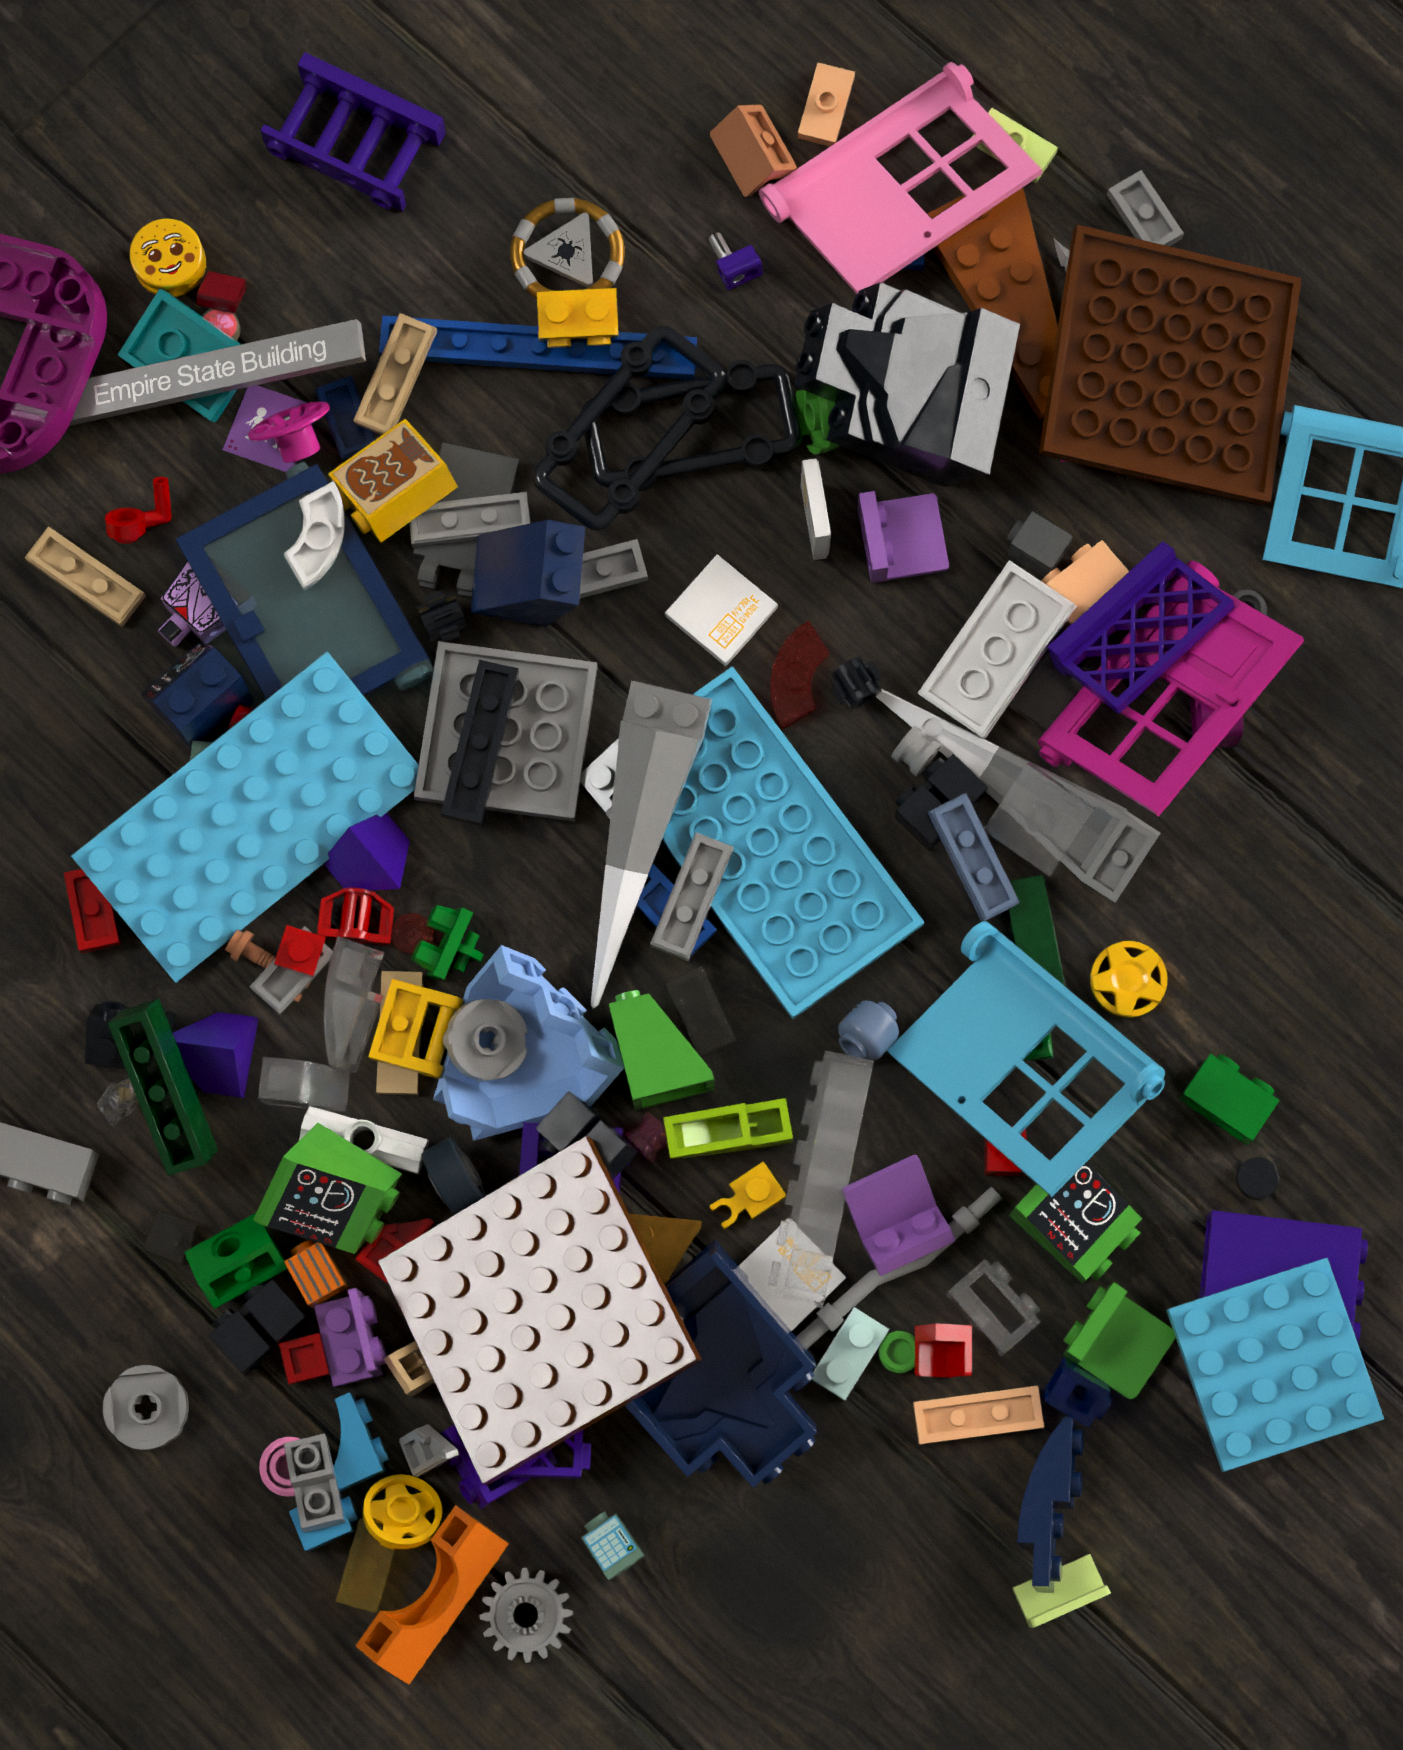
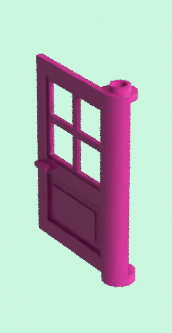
[1038,560,1304,816]

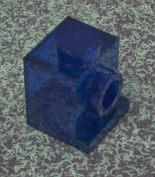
[1043,1356,1112,1428]

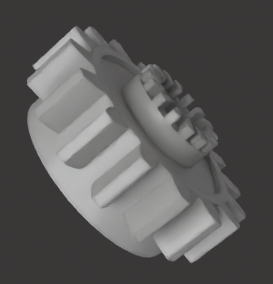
[480,1568,573,1663]

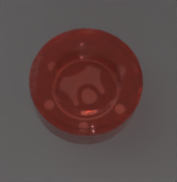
[391,913,433,955]

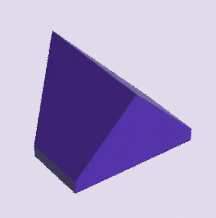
[324,813,410,890]
[173,1012,259,1098]

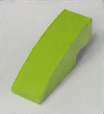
[663,1098,793,1159]

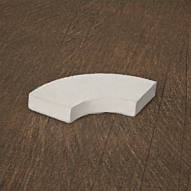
[284,481,345,591]

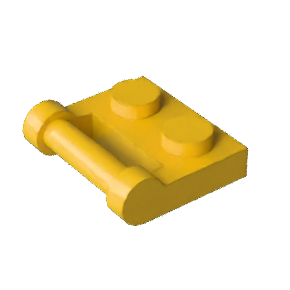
[368,979,464,1079]

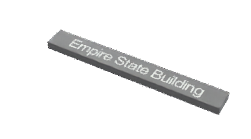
[69,319,366,426]

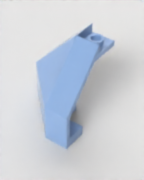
[433,945,624,1141]

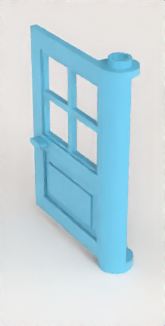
[1262,405,1403,589]
[887,921,1165,1197]

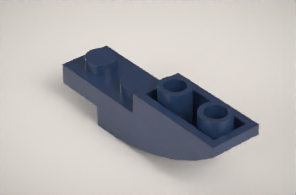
[1017,1417,1084,1593]

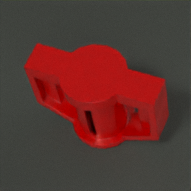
[316,887,394,946]

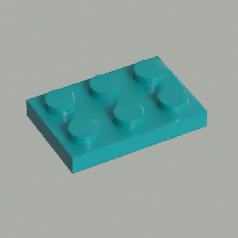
[118,289,242,422]

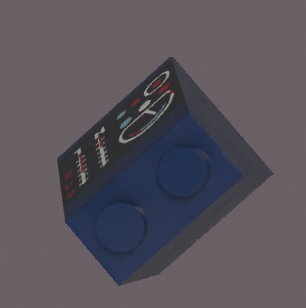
[140,642,254,749]

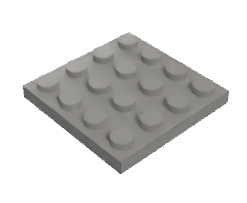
[414,641,598,822]

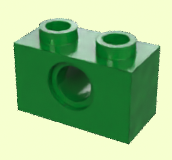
[184,1212,288,1309]

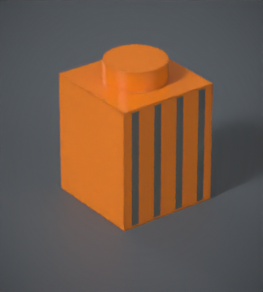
[284,1240,349,1308]

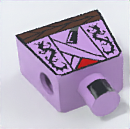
[158,555,257,647]

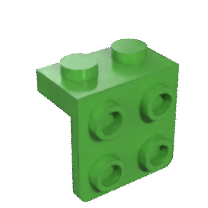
[1063,1282,1175,1399]

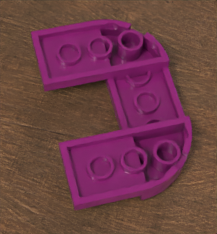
[0,234,107,474]

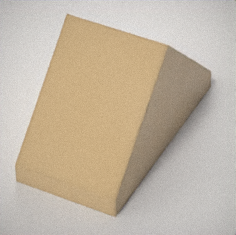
[384,1341,434,1398]

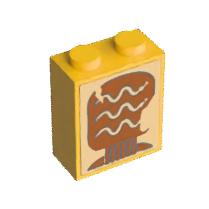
[328,419,458,543]

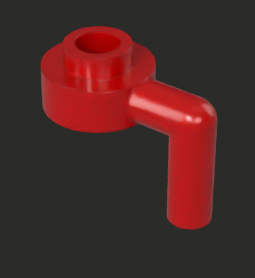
[105,477,172,544]

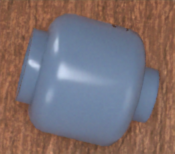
[838,1000,899,1061]

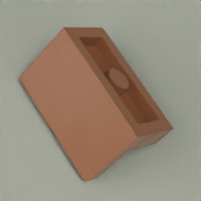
[710,105,798,197]

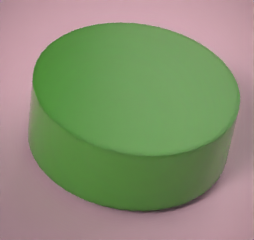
[878,1331,915,1374]

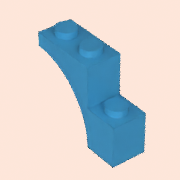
[289,1392,389,1551]

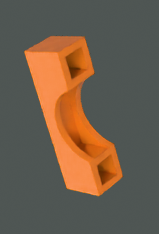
[355,1505,509,1685]

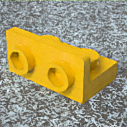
[537,288,619,348]

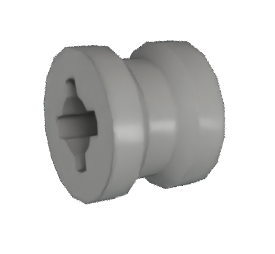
[891,726,941,777]

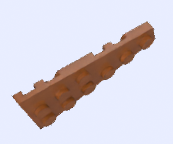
[927,184,1058,420]

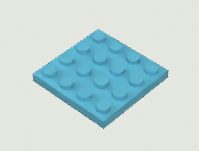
[1166,1258,1384,1472]

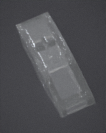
[324,936,385,1073]

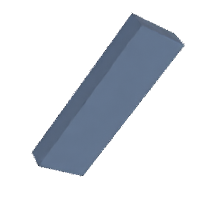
[927,793,1020,921]

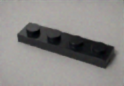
[441,660,519,826]

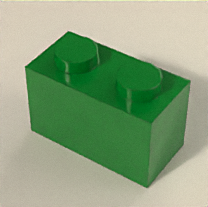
[1178,1053,1280,1146]

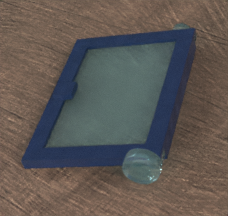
[175,462,434,699]

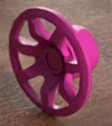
[248,402,330,463]

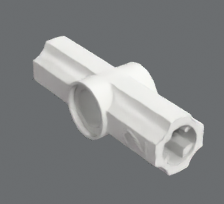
[299,1106,429,1175]

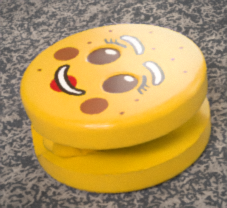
[130,219,206,297]

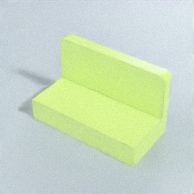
[1012,1554,1111,1628]

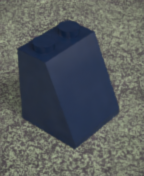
[471,520,585,626]

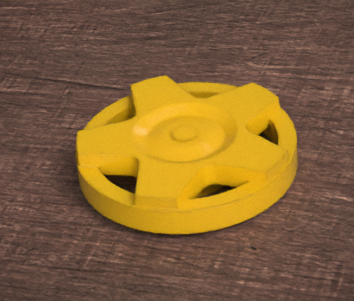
[1090,941,1168,1018]
[362,1474,442,1550]

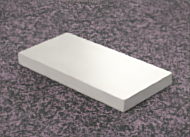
[918,560,1077,739]

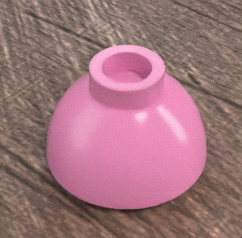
[259,1437,299,1497]

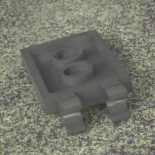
[413,442,520,598]

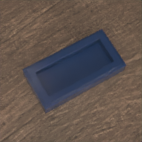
[315,375,376,463]

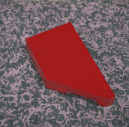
[355,1218,435,1285]

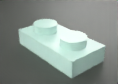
[811,1307,889,1401]

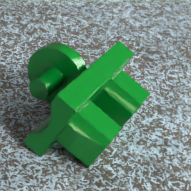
[411,905,484,981]

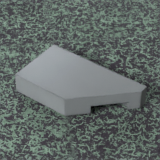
[399,1424,459,1477]

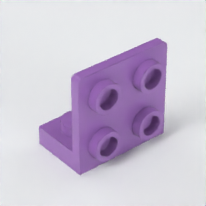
[857,491,949,583]
[842,1155,955,1276]
[314,1288,387,1387]

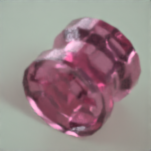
[624,1112,668,1164]

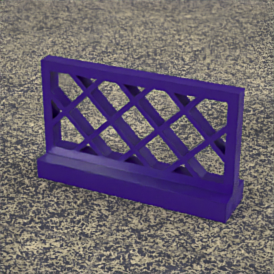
[1047,541,1235,714]

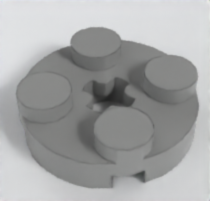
[443,999,528,1082]
[103,1365,189,1450]

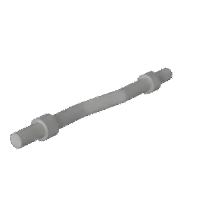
[796,1187,1002,1350]

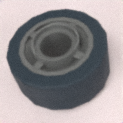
[421,1137,486,1215]

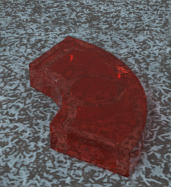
[770,620,830,730]

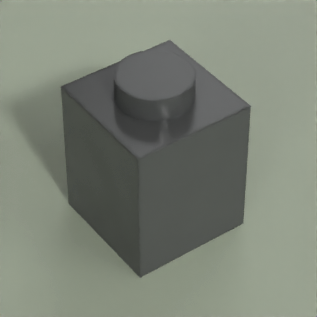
[1007,511,1073,577]

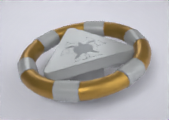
[510,198,625,299]

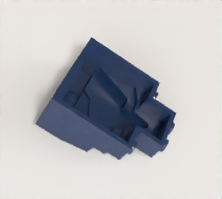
[625,1239,817,1487]

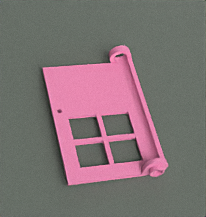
[759,62,1042,294]

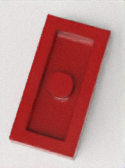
[64,869,121,954]

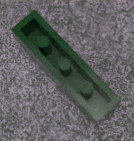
[108,998,218,1176]

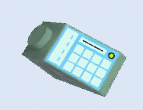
[581,1511,645,1580]

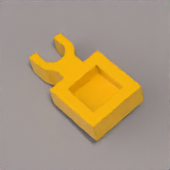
[709,1161,787,1230]

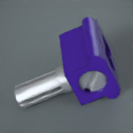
[709,233,763,291]

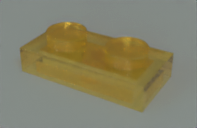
[335,1519,396,1613]

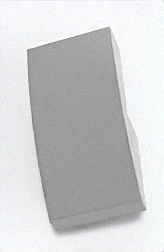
[284,1433,345,1533]

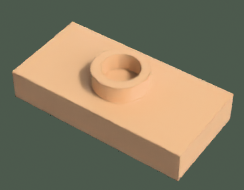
[798,63,855,146]

